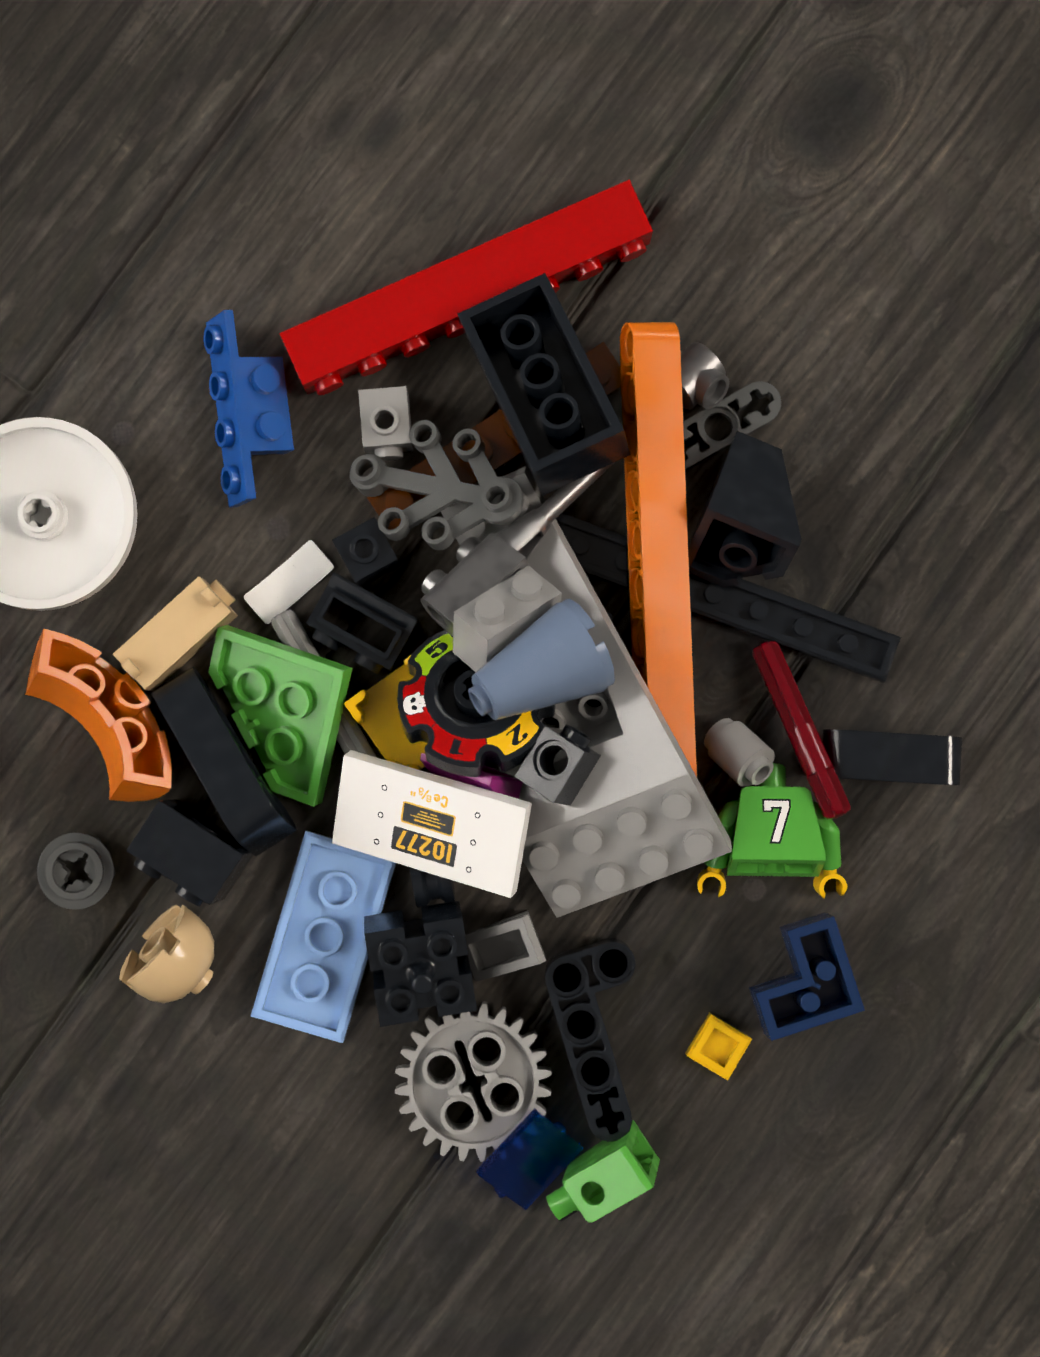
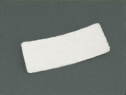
[244,540,334,624]

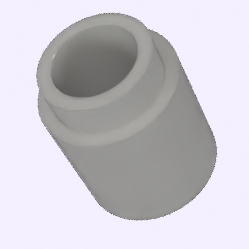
[704,718,775,787]

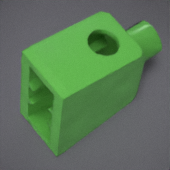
[546,1120,660,1223]

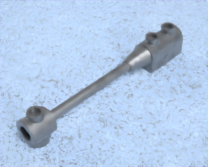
[420,342,729,636]

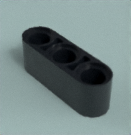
[823,729,962,786]

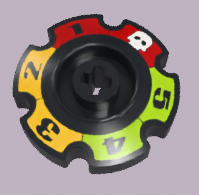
[397,630,556,777]

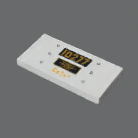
[332,750,532,898]

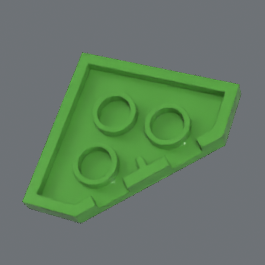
[208,625,352,807]

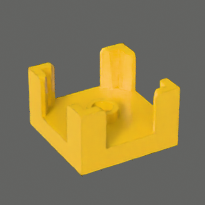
[343,655,427,770]

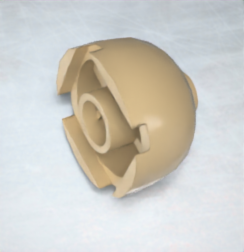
[119,904,214,1003]

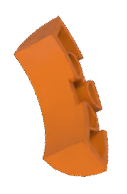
[25,629,172,802]

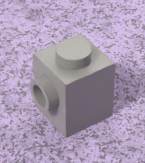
[358,386,413,461]

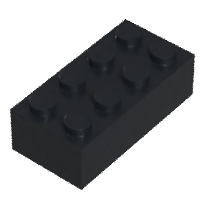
[457,273,631,496]

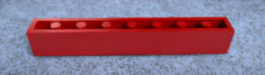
[279,179,653,395]

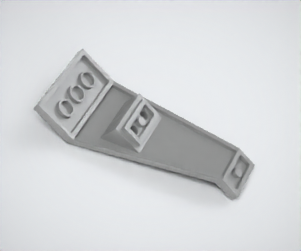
[441,466,732,918]

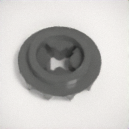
[37,832,116,910]

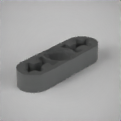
[683,381,781,471]

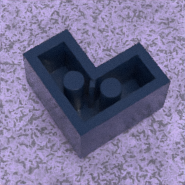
[749,912,865,1041]

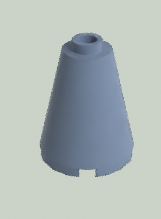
[468,599,615,720]

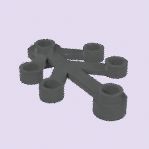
[350,420,524,550]

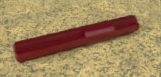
[752,641,851,820]

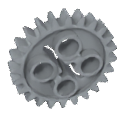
[395,1001,552,1162]

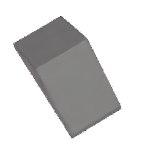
[465,910,546,982]

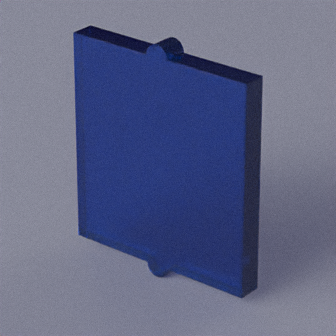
[476,1108,584,1210]

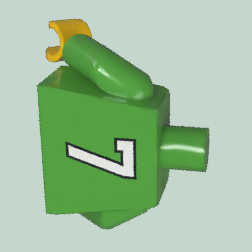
[697,763,847,898]

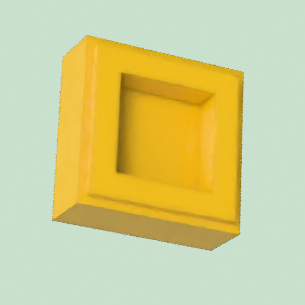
[685,1012,752,1081]

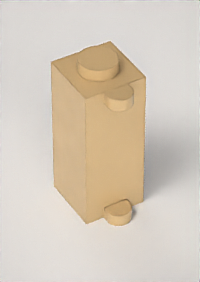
[113,576,238,692]

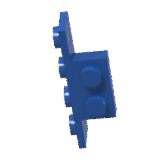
[203,310,294,508]

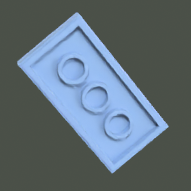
[251,831,396,1043]

